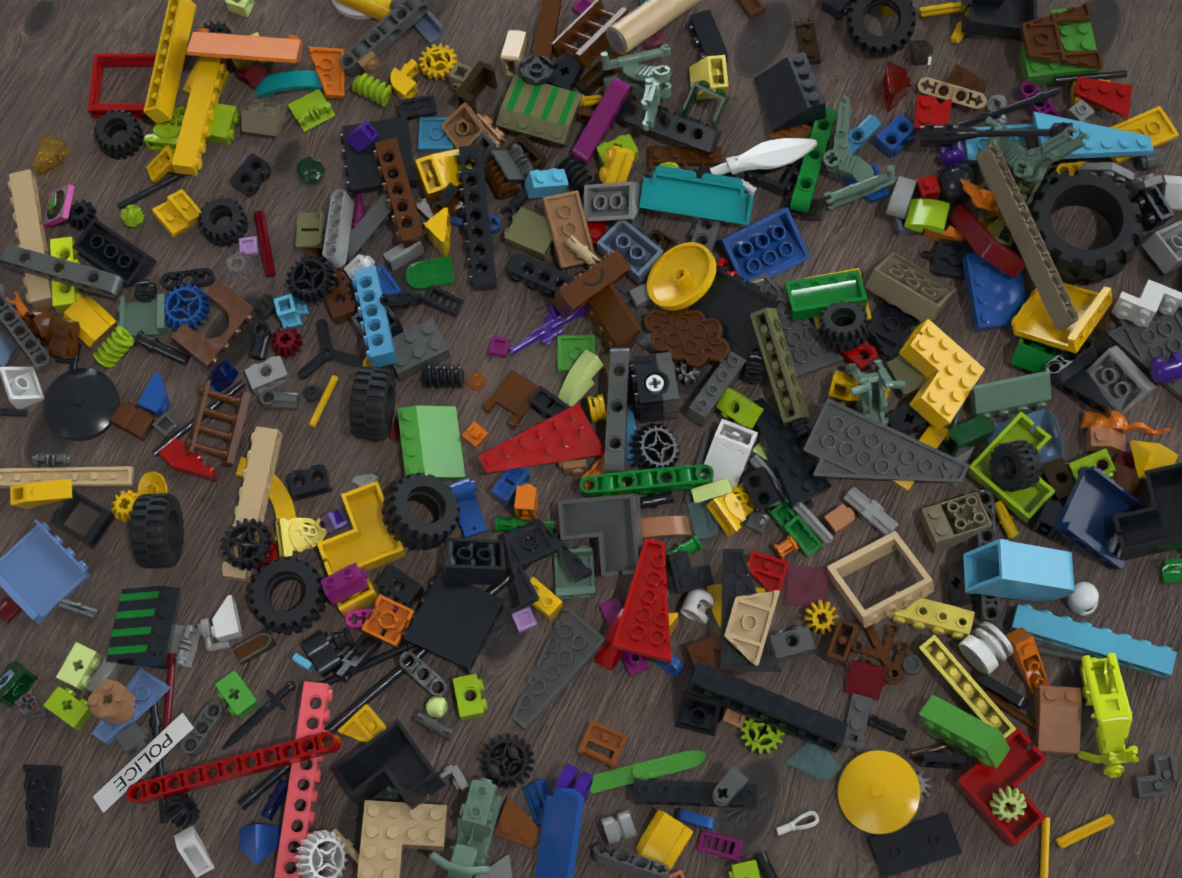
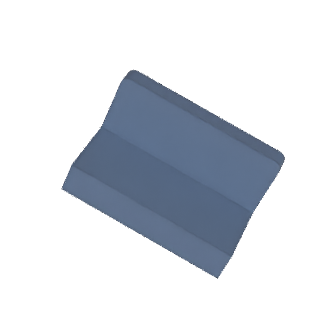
[413,11,445,46]

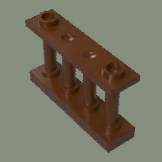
[551,0,629,68]
[184,380,251,468]

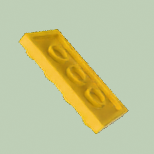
[1109,106,1179,164]

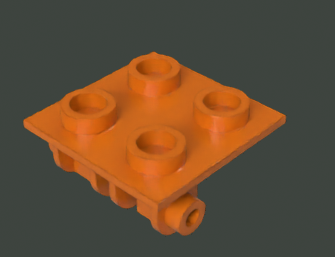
[960,179,1000,213]

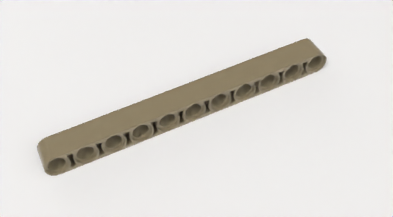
[976,143,1079,331]

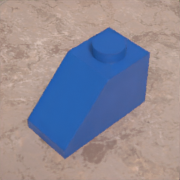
[137,372,170,418]

